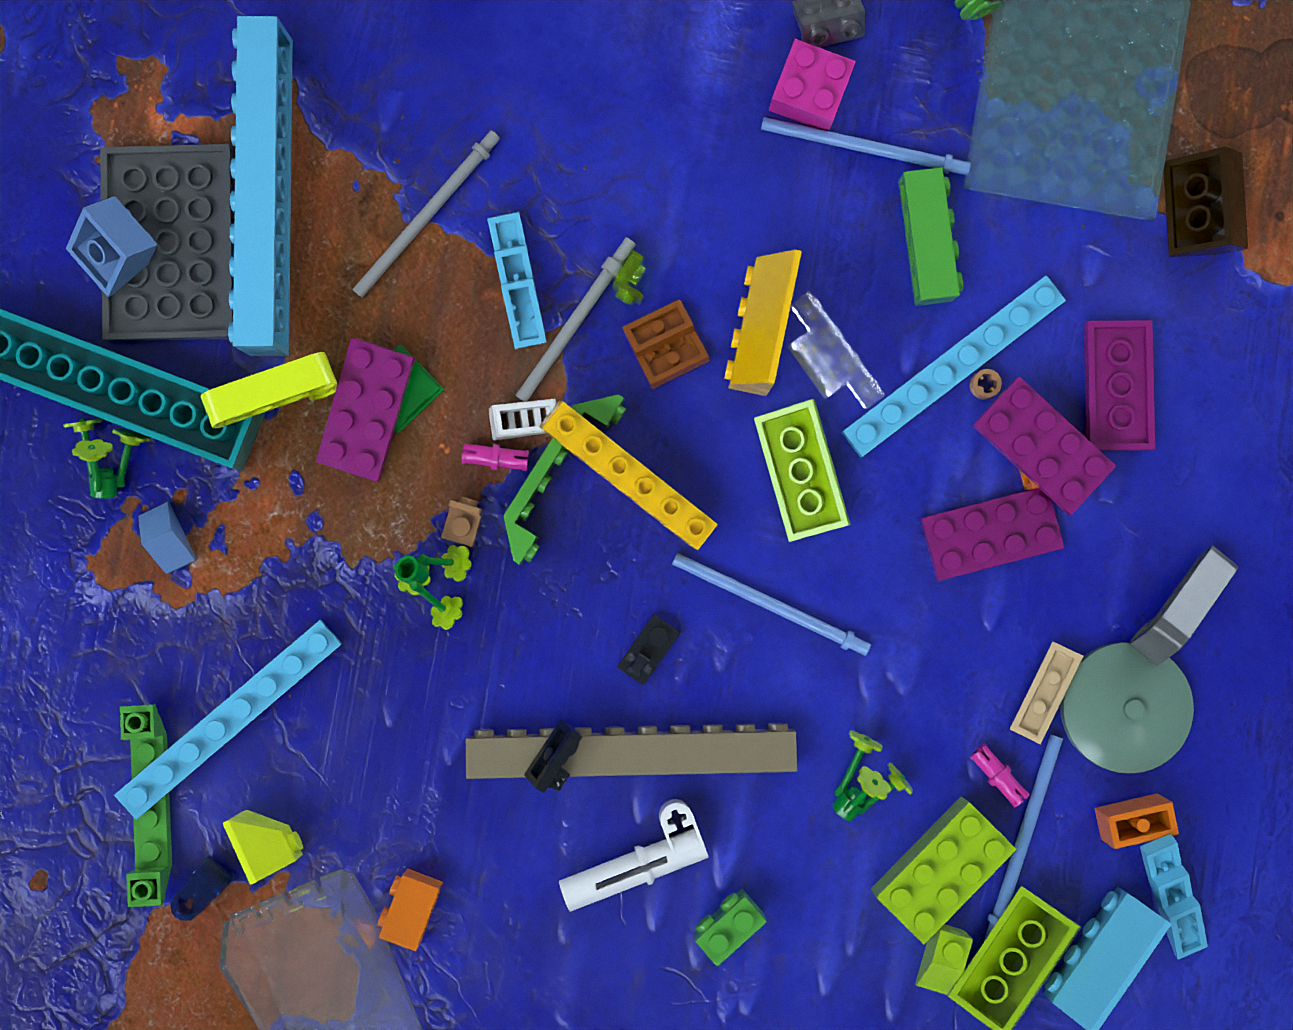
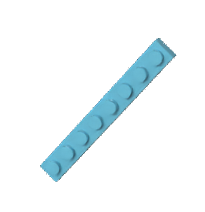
[841,275,1066,458]
[114,619,342,820]

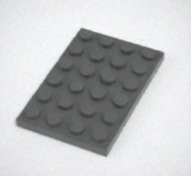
[100,144,234,342]

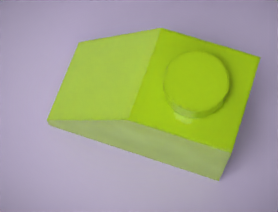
[915,924,973,995]

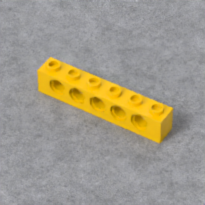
[539,401,718,550]

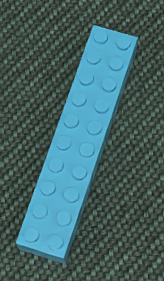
[228,16,293,356]

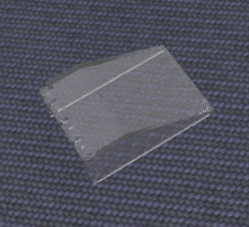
[219,868,423,1030]

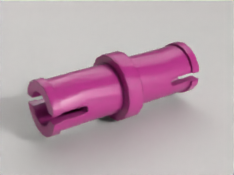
[462,443,529,471]
[969,743,1030,807]

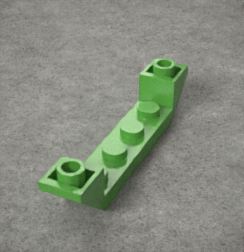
[504,395,626,565]
[120,704,172,907]

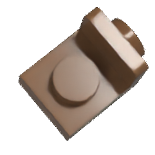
[441,496,484,547]

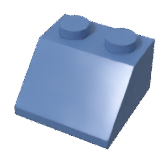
[66,196,157,297]

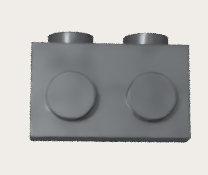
[792,0,865,48]

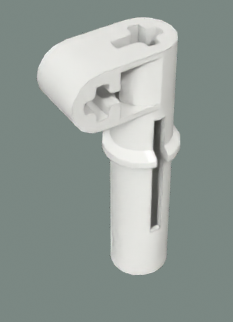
[559,799,709,912]

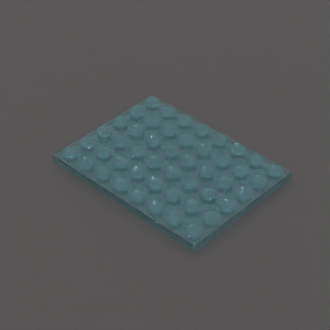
[963,0,1191,221]

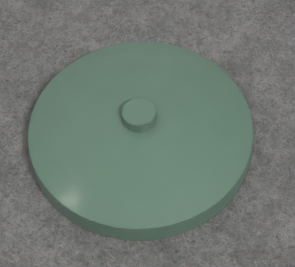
[1060,642,1194,773]

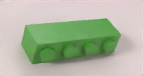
[898,167,963,306]

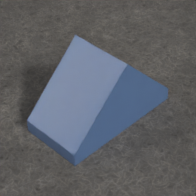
[138,502,197,574]

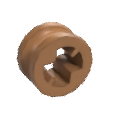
[969,369,1002,400]

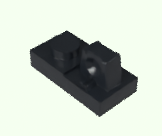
[617,614,681,686]
[524,719,582,793]

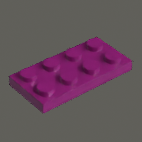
[1084,320,1155,451]
[316,337,416,482]
[972,376,1116,515]
[920,488,1064,581]

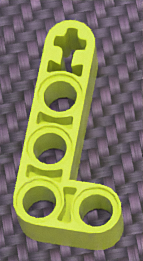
[200,352,337,428]

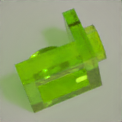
[613,250,646,305]

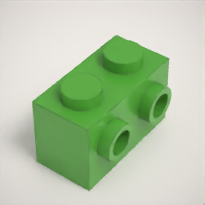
[694,889,767,966]

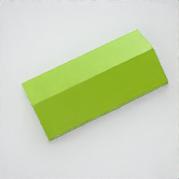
[754,399,850,542]

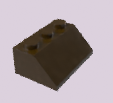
[1163,146,1248,257]

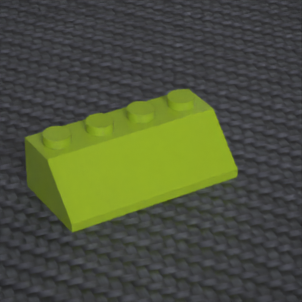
[948,886,1081,1030]

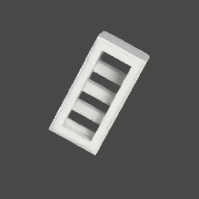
[489,399,556,440]

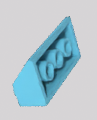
[1043,886,1172,1030]

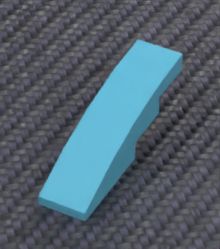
[487,211,547,349]
[1140,834,1208,960]

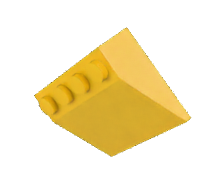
[724,250,802,396]

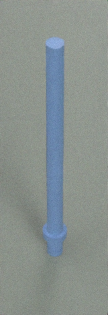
[761,117,971,175]
[672,553,871,656]
[984,734,1063,940]

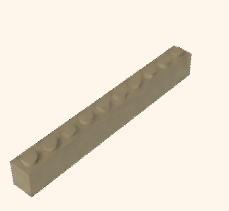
[466,723,797,779]

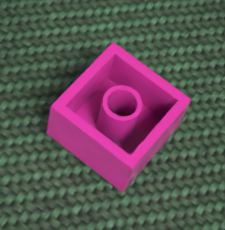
[769,39,856,131]

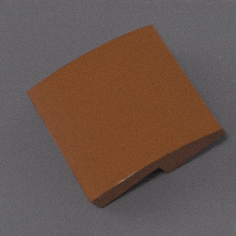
[622,299,710,390]

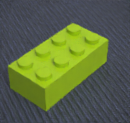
[871,797,1017,944]

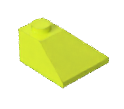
[223,810,303,885]

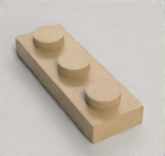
[1010,642,1083,745]

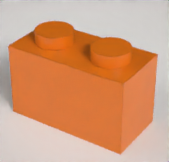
[1094,793,1179,849]
[377,868,444,952]

